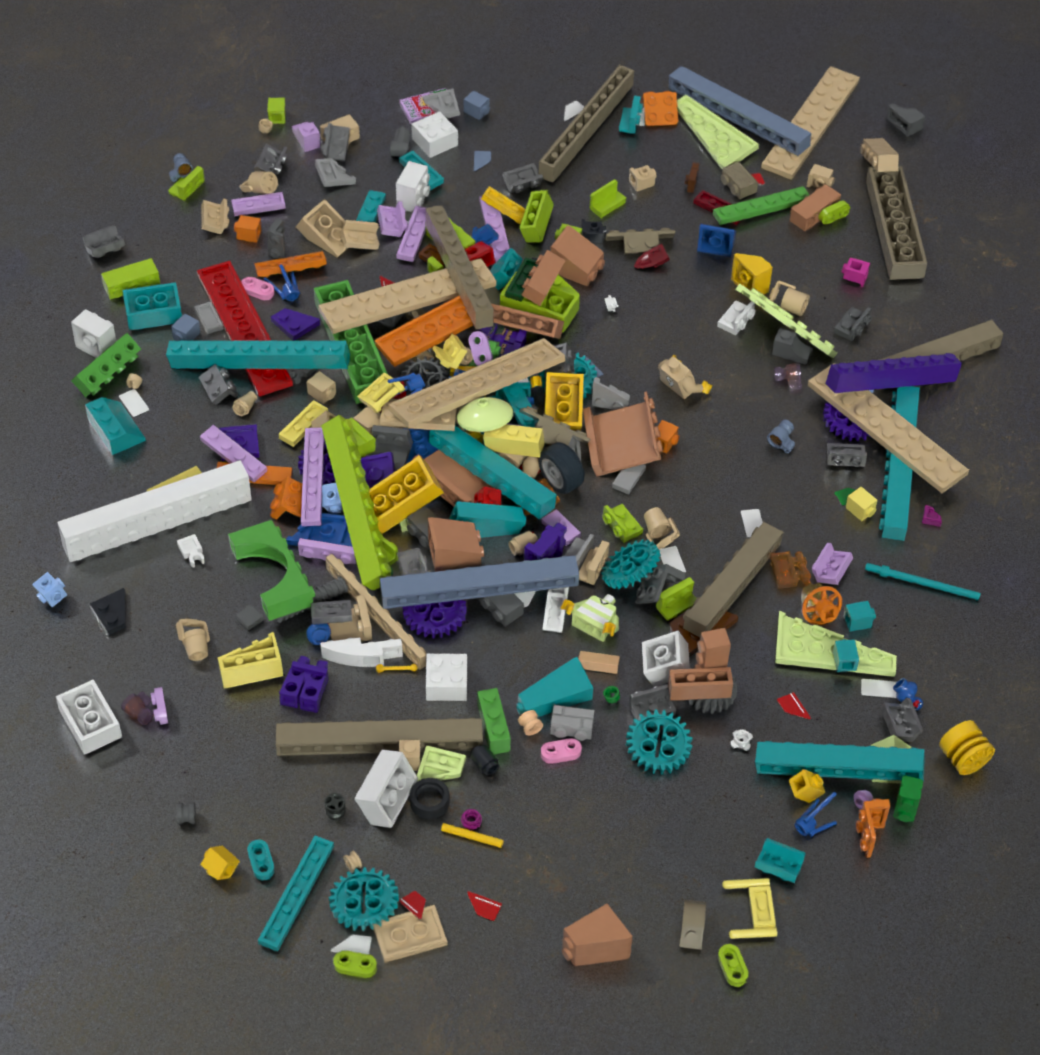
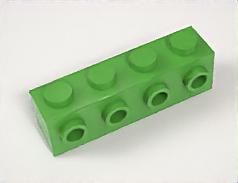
[71,333,141,397]

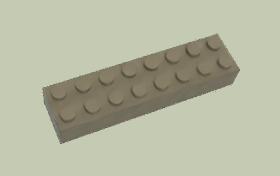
[866,166,927,280]

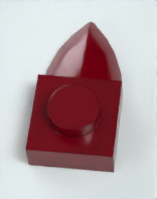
[634,244,670,268]

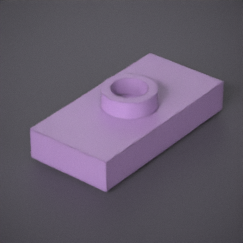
[542,509,581,546]

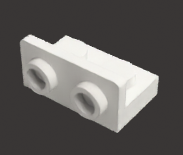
[717,301,756,335]

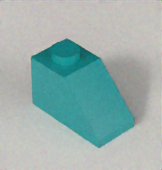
[490,248,523,290]

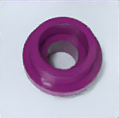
[461,809,482,830]

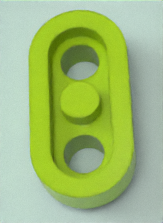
[818,200,850,225]
[718,944,748,987]
[333,950,377,978]

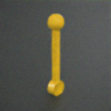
[376,664,418,673]

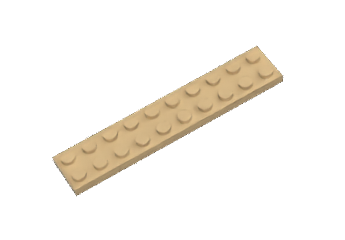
[761,66,860,180]
[319,258,496,334]
[389,339,565,428]
[808,363,969,493]

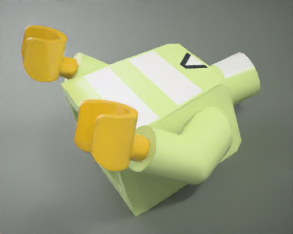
[560,594,619,642]

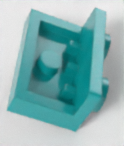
[619,96,643,134]
[755,838,806,883]

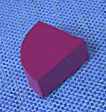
[922,505,942,527]

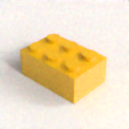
[544,372,584,431]

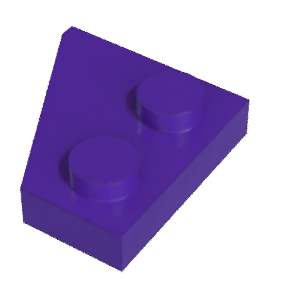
[271,308,320,341]

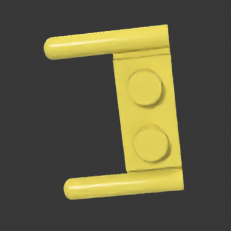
[722,878,777,939]

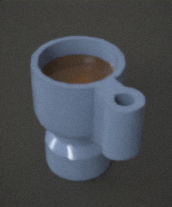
[169,153,193,182]
[767,420,795,454]

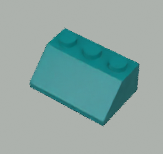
[85,397,146,455]

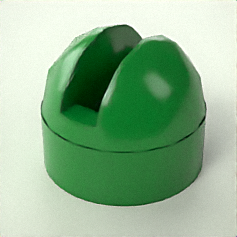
[603,686,620,704]

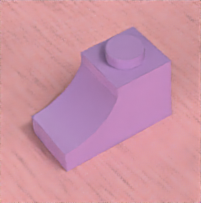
[292,122,320,152]

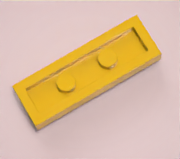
[481,186,526,224]

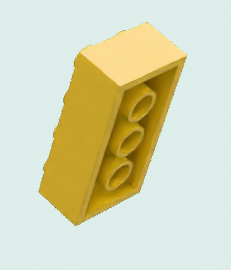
[369,455,444,534]

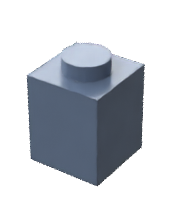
[464,91,490,120]
[171,313,200,341]

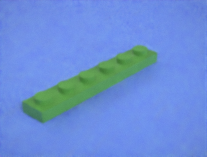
[713,186,810,225]

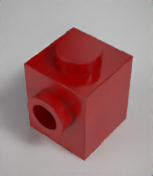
[474,486,501,505]

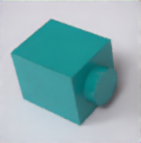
[843,601,876,632]
[833,639,859,672]

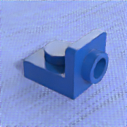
[471,223,499,245]

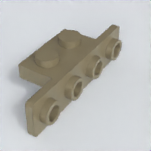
[605,228,675,254]
[519,406,591,446]

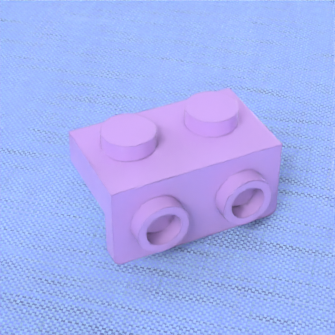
[377,201,408,237]
[812,543,853,585]

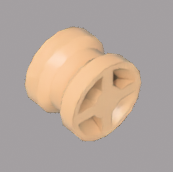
[518,710,543,736]

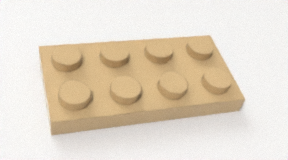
[380,399,458,431]

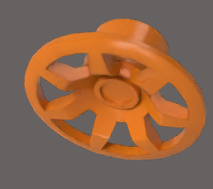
[802,586,842,625]

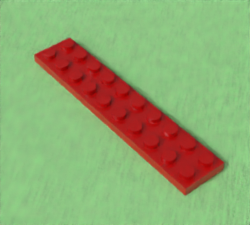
[197,260,293,397]

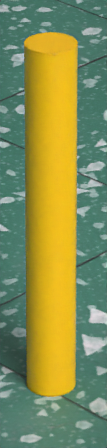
[441,823,504,848]

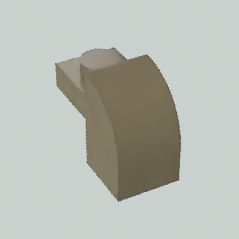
[680,899,706,949]

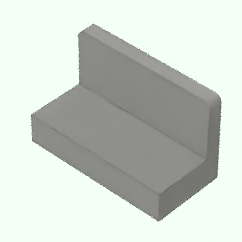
[564,534,594,570]

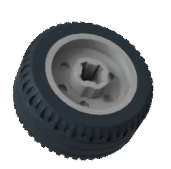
[539,442,585,494]

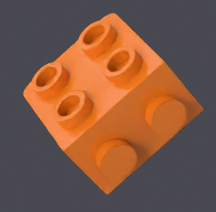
[641,91,678,126]
[270,476,303,520]
[856,799,890,858]

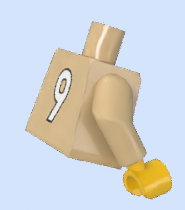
[658,355,713,400]

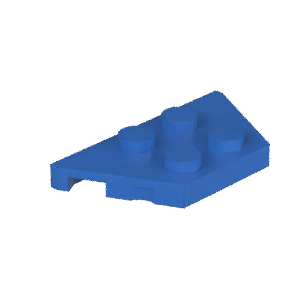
[286,513,353,547]

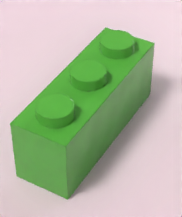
[477,688,511,754]

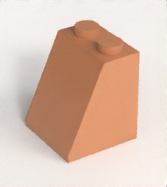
[551,225,605,286]
[428,517,484,572]
[562,904,632,966]

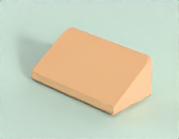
[579,651,620,674]

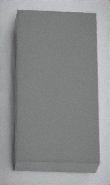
[194,301,224,335]
[612,464,646,495]

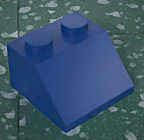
[697,224,736,257]

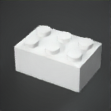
[56,680,122,755]
[355,750,418,828]

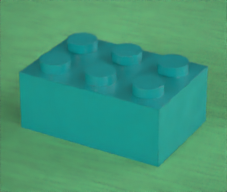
[123,282,182,331]

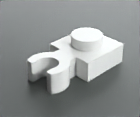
[177,534,205,568]

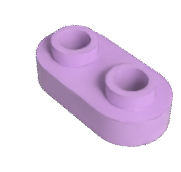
[469,331,493,366]
[151,687,168,725]

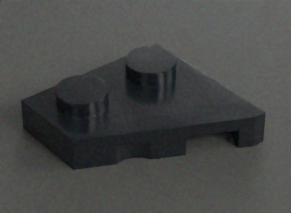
[90,588,126,635]

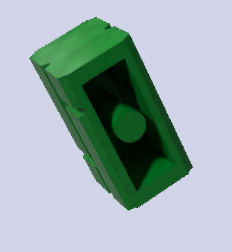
[893,776,923,822]

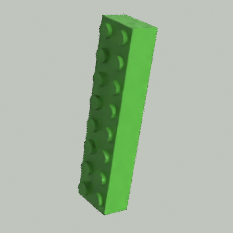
[314,280,387,404]

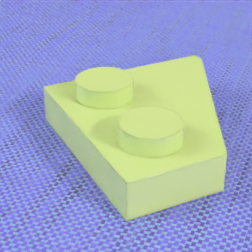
[417,745,466,781]

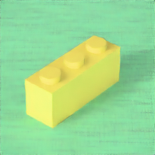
[483,424,545,458]

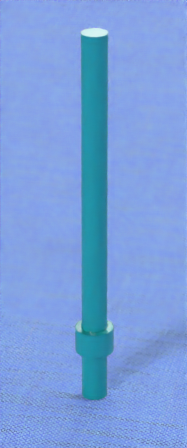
[865,563,981,600]

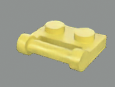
[357,372,405,413]

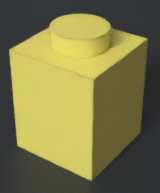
[846,487,877,521]

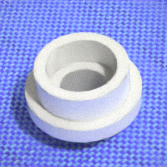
[604,295,618,312]

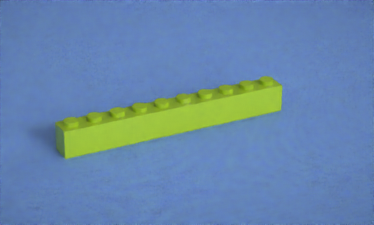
[321,415,391,591]

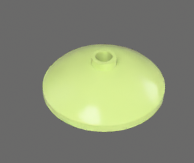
[457,397,513,432]

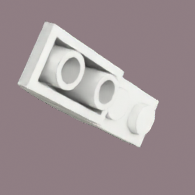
[321,638,403,667]

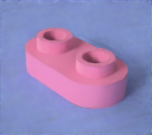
[241,277,274,300]
[541,738,582,764]

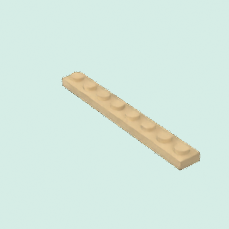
[326,554,427,670]

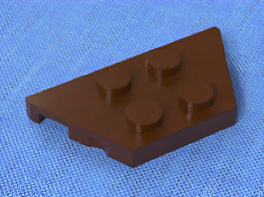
[669,606,738,657]

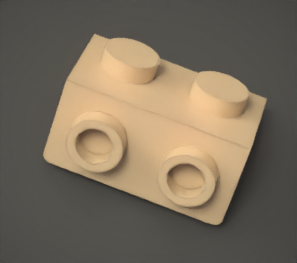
[201,198,229,234]

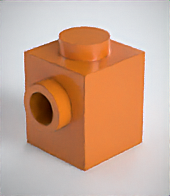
[234,215,262,243]
[658,420,680,453]

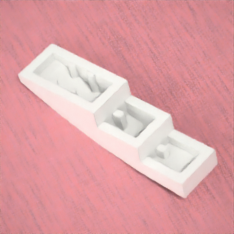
[542,587,569,633]

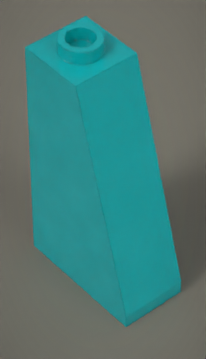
[449,501,526,538]
[516,657,593,717]

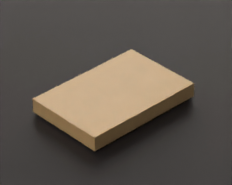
[374,905,447,963]

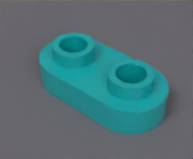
[247,840,275,880]

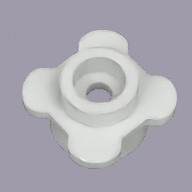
[730,730,753,750]

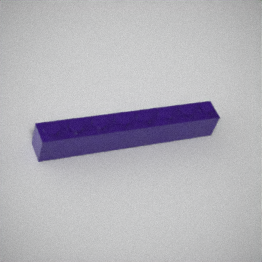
[825,353,962,393]

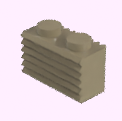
[721,161,758,199]

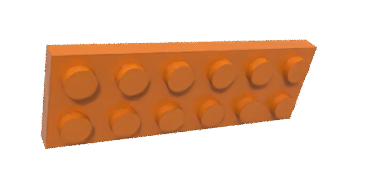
[374,296,473,367]

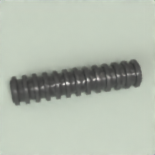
[275,576,348,623]

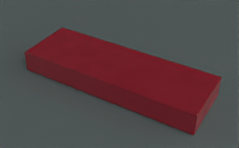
[693,190,740,225]

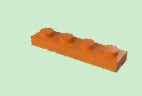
[254,251,327,277]

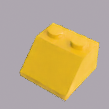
[731,253,773,295]

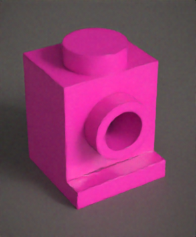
[842,257,870,287]

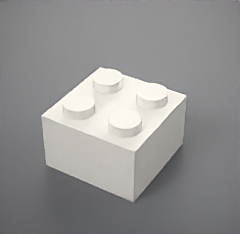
[412,112,458,158]
[396,161,430,213]
[71,309,116,358]
[642,631,690,687]
[426,654,467,701]

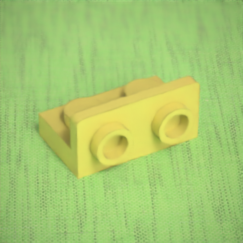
[432,334,467,369]

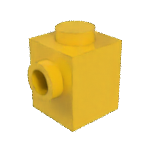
[789,769,826,803]
[200,846,240,880]

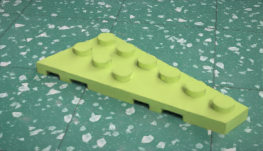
[677,95,759,169]
[736,284,838,359]
[775,611,897,677]

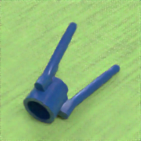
[264,264,300,301]
[388,372,425,396]
[794,792,837,837]

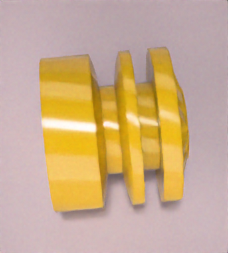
[939,720,995,775]

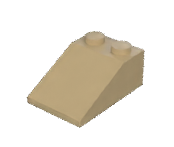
[296,199,349,258]

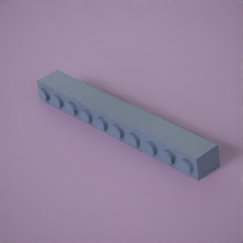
[669,66,811,156]
[380,556,579,609]

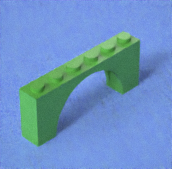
[228,520,315,621]

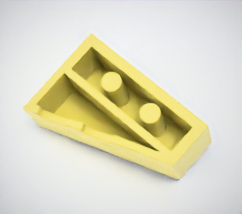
[218,632,283,689]

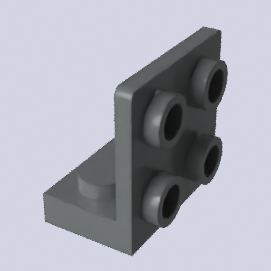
[370,425,413,471]
[635,564,686,604]

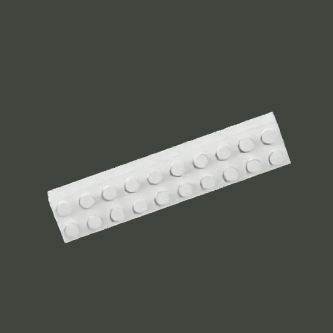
[57,460,251,562]

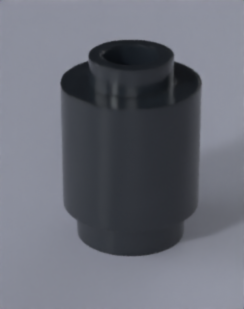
[470,745,500,776]

